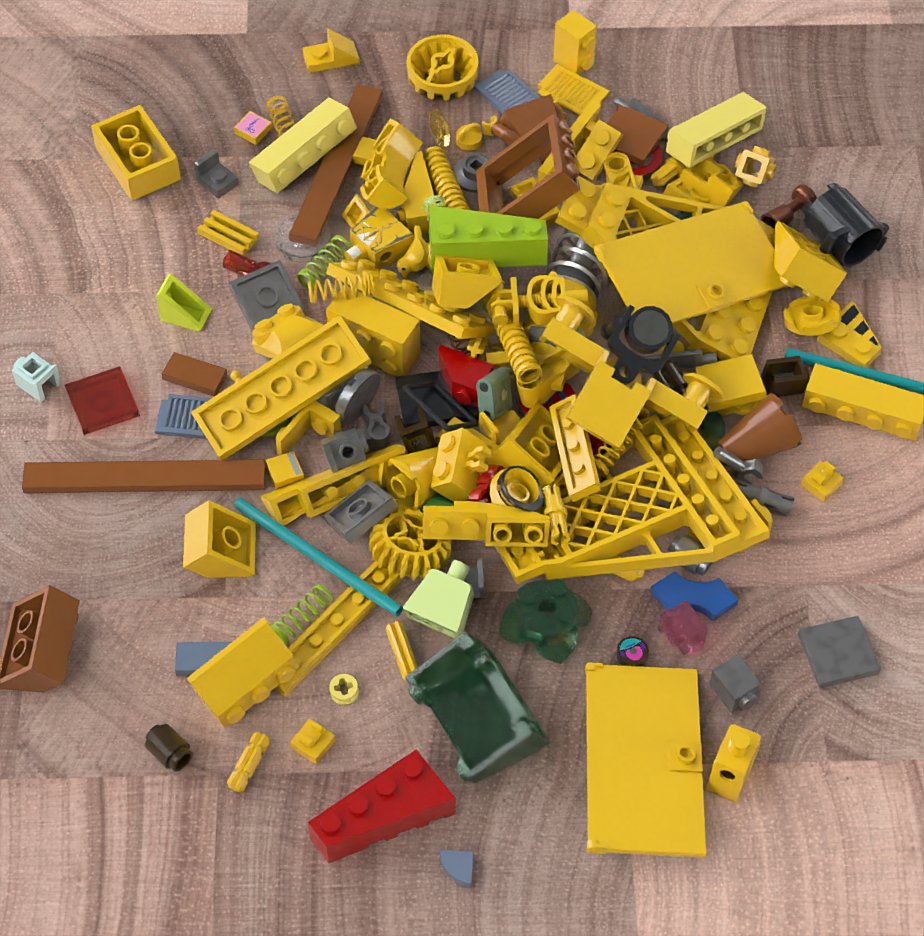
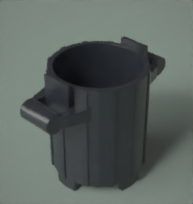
[802,183,890,267]

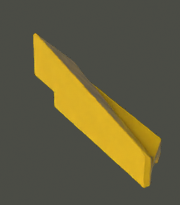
[261,444,406,526]

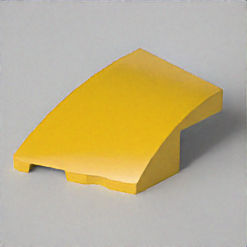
[663,154,744,207]

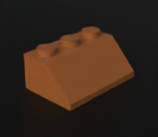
[0,585,80,693]

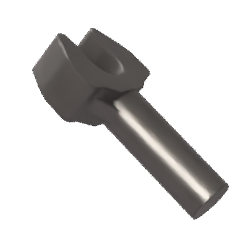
[713,446,764,485]

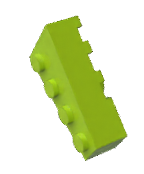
[429,205,548,269]

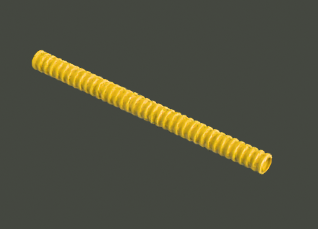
[423,146,542,384]

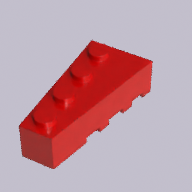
[307,749,456,863]

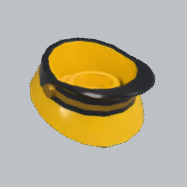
[490,466,543,512]

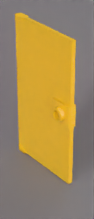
[594,201,788,324]
[585,662,706,857]

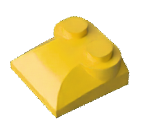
[252,304,324,358]

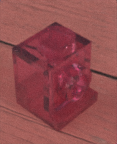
[658,600,708,655]

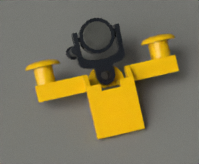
[539,295,723,449]

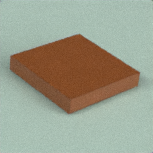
[607,105,668,166]

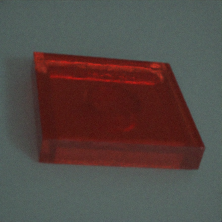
[65,366,140,435]

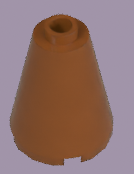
[717,393,802,466]

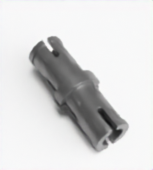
[735,479,795,516]

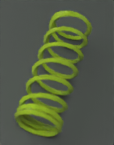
[297,235,351,290]
[271,584,333,645]

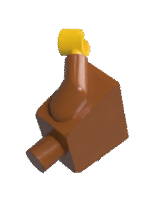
[482,94,567,164]

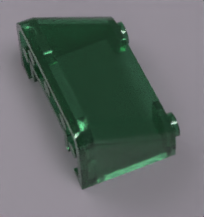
[405,631,550,783]

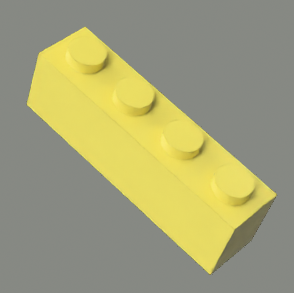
[666,92,767,168]
[249,97,357,194]

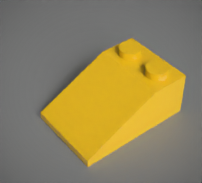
[774,221,847,302]
[487,401,562,488]

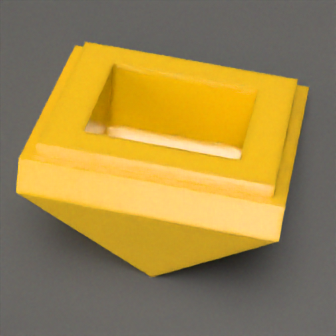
[342,194,371,228]

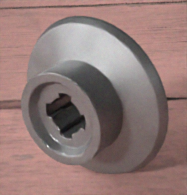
[453,153,490,193]

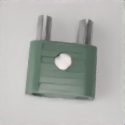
[476,364,519,422]

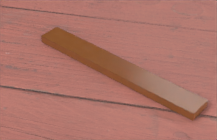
[289,84,383,247]
[22,459,266,493]

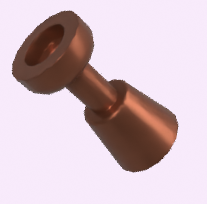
[760,184,817,229]

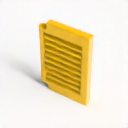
[538,64,610,116]

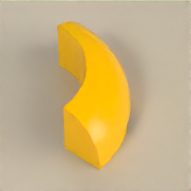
[361,118,423,209]

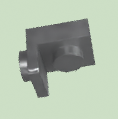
[194,149,239,199]

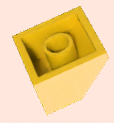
[432,255,502,311]
[183,500,256,578]

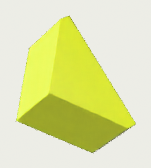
[156,273,212,331]

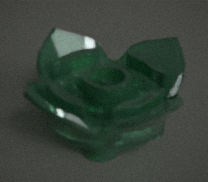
[500,579,592,664]

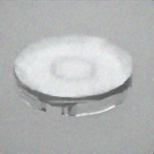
[275,214,331,263]

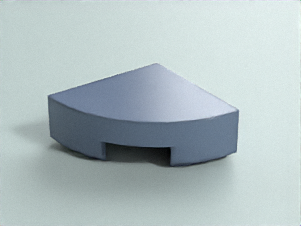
[440,850,474,888]

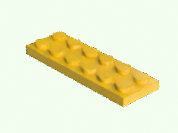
[326,259,495,339]
[191,315,372,460]

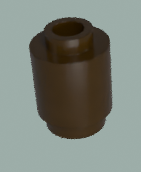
[653,359,688,395]
[145,724,193,772]

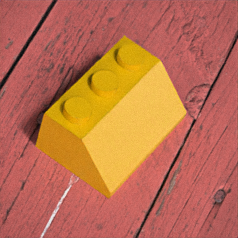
[186,617,300,728]

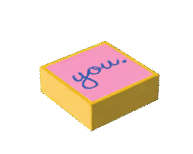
[234,111,272,145]

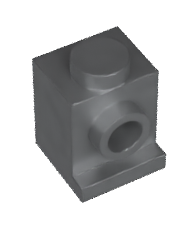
[320,428,369,473]

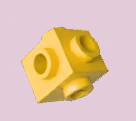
[735,146,777,188]

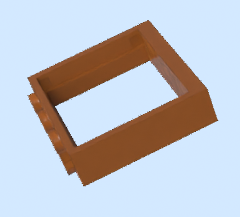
[476,113,580,219]

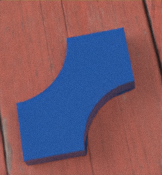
[650,571,738,621]

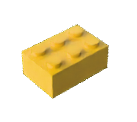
[91,105,181,201]
[326,285,421,376]

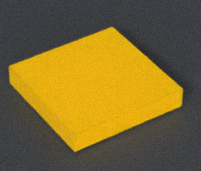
[695,354,767,412]

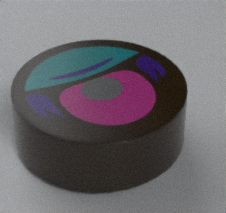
[616,636,649,666]

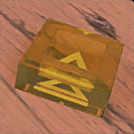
[429,108,449,147]

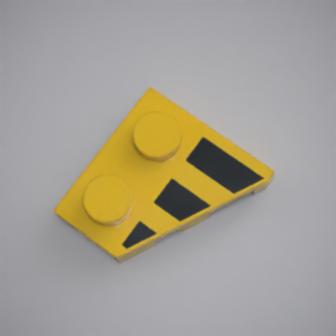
[817,301,882,368]

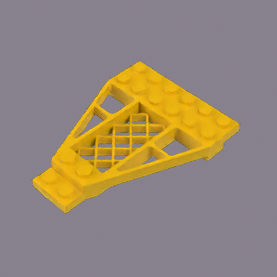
[555,176,775,360]
[495,414,770,585]

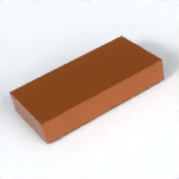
[162,352,228,397]

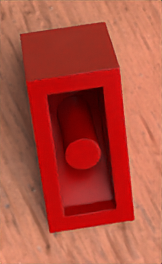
[438,344,494,408]

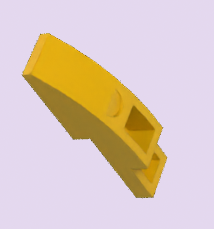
[422,501,550,547]

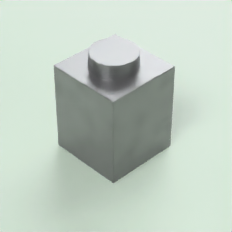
[709,655,761,714]

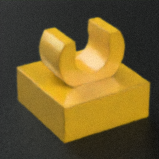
[800,460,844,502]
[290,718,336,765]

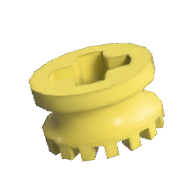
[329,674,359,705]

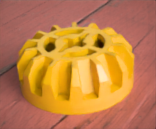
[407,35,478,101]

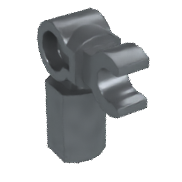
[334,402,390,452]

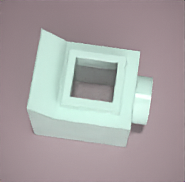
[12,352,61,402]

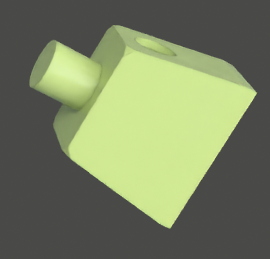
[403,560,474,641]

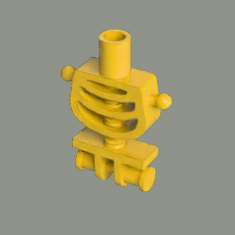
[490,271,588,326]

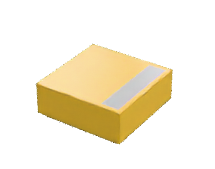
[265,451,304,489]

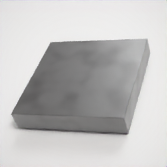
[228,260,306,331]
[323,480,399,544]
[798,616,881,689]

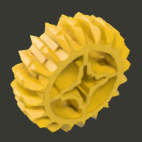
[369,506,452,581]

